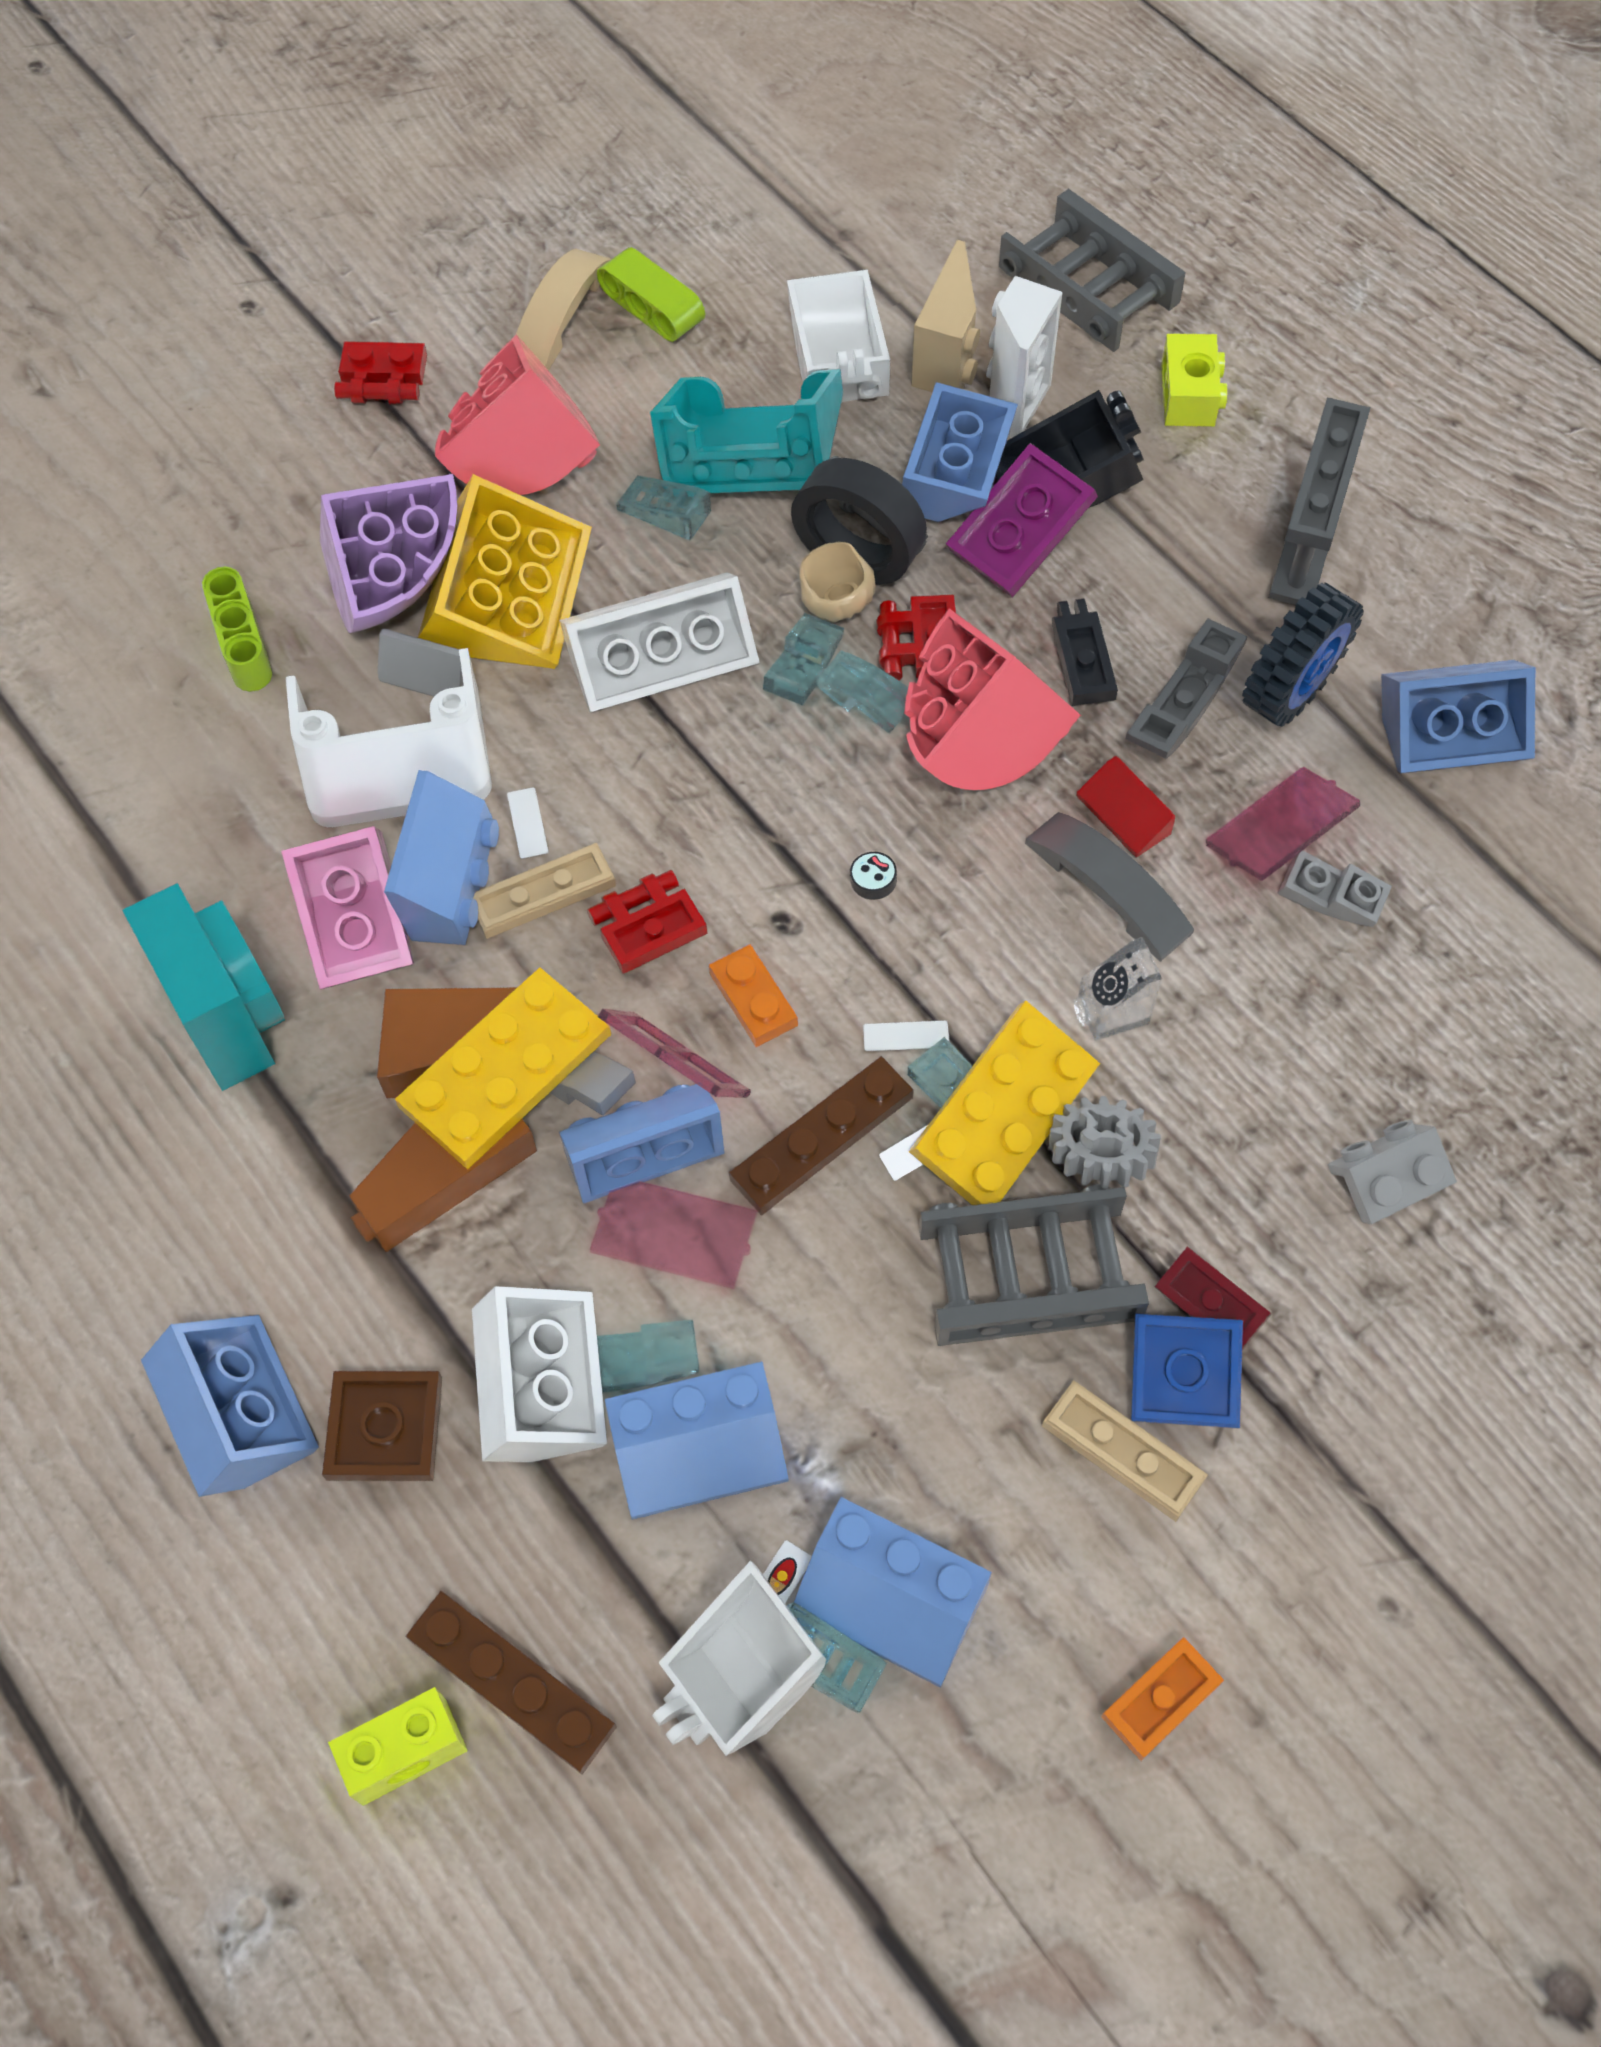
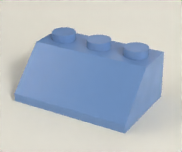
[902,382,1018,522]
[1381,660,1536,773]
[384,770,499,945]
[559,1082,725,1204]
[141,1315,319,1497]
[605,1362,789,1520]
[791,1497,992,1688]

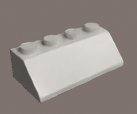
[559,572,760,712]

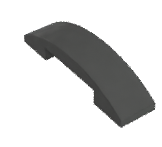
[1125,618,1248,759]
[1025,812,1194,962]

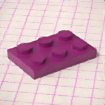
[946,443,1098,598]

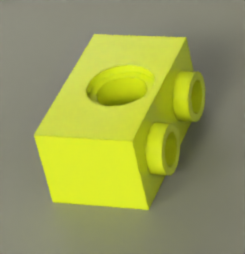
[1161,334,1227,427]
[328,1687,468,1806]

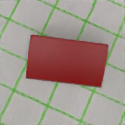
[1076,756,1175,858]

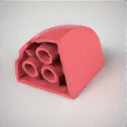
[435,334,600,495]
[904,608,1081,790]

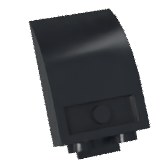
[996,390,1144,508]

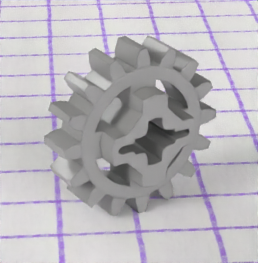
[1048,1096,1161,1189]

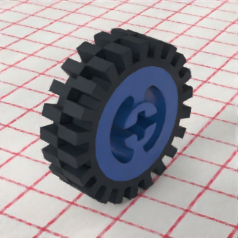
[1242,582,1364,727]

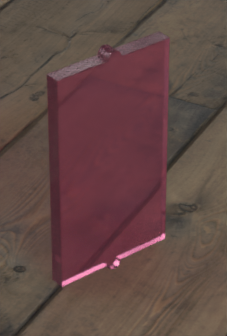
[1206,767,1360,881]
[590,1181,757,1289]

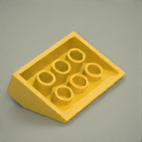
[417,474,592,669]

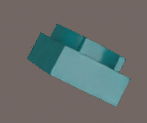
[122,883,285,1091]

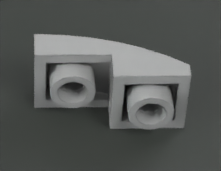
[1278,850,1392,927]
[550,1052,636,1116]

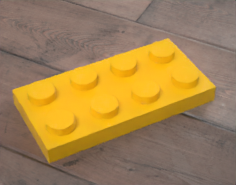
[395,967,611,1170]
[908,1000,1100,1205]

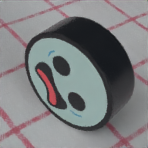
[850,852,897,900]

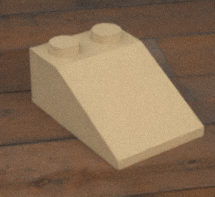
[912,240,980,392]

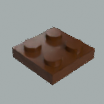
[322,1371,442,1481]

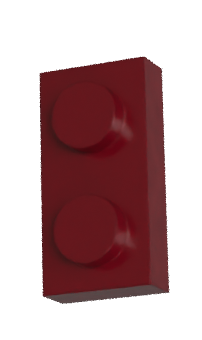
[1154,1246,1272,1350]

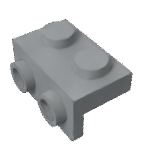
[1328,1120,1457,1224]

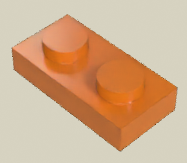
[709,944,798,1047]
[1101,1637,1224,1761]

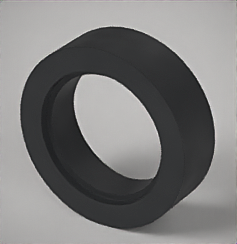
[791,458,927,585]

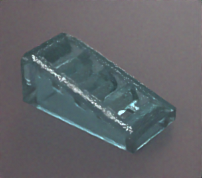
[616,475,711,540]
[786,1602,887,1714]

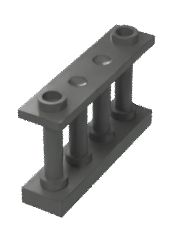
[999,188,1186,352]
[1268,397,1371,605]
[919,1184,1149,1346]

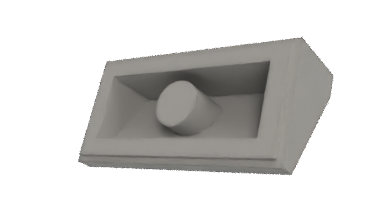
[377,629,464,697]

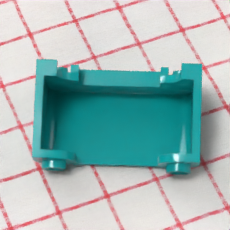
[650,369,843,494]

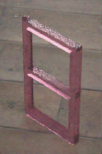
[598,1008,751,1098]

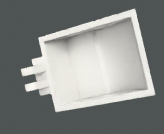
[787,270,890,402]
[652,1560,826,1756]

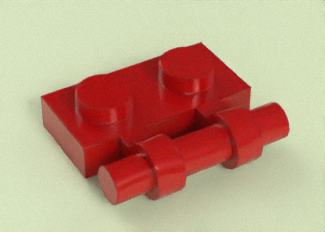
[334,341,427,404]
[876,594,956,682]
[587,870,708,974]

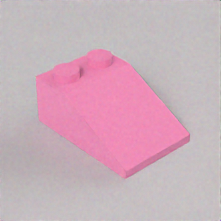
[281,826,414,990]

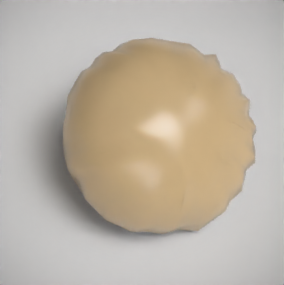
[799,542,876,622]

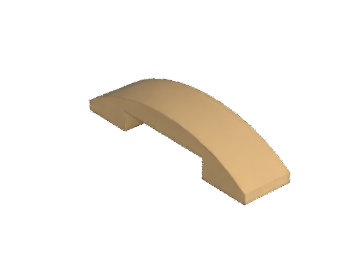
[516,249,611,371]

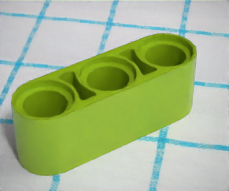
[597,247,706,342]
[202,566,272,692]

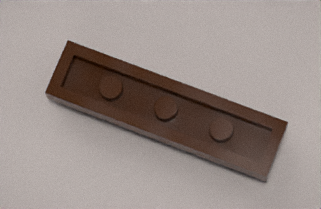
[729,1056,914,1216]
[405,1591,617,1775]

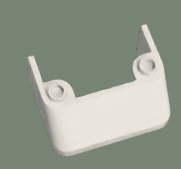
[286,648,492,827]

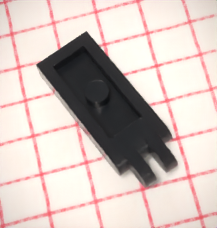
[1052,598,1118,706]

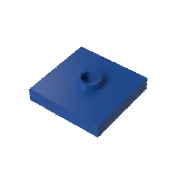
[1131,1314,1243,1429]

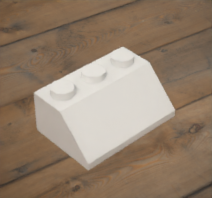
[986,276,1062,438]
[472,1286,607,1462]

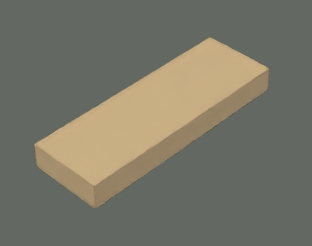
[473,843,616,939]
[1042,1380,1208,1522]

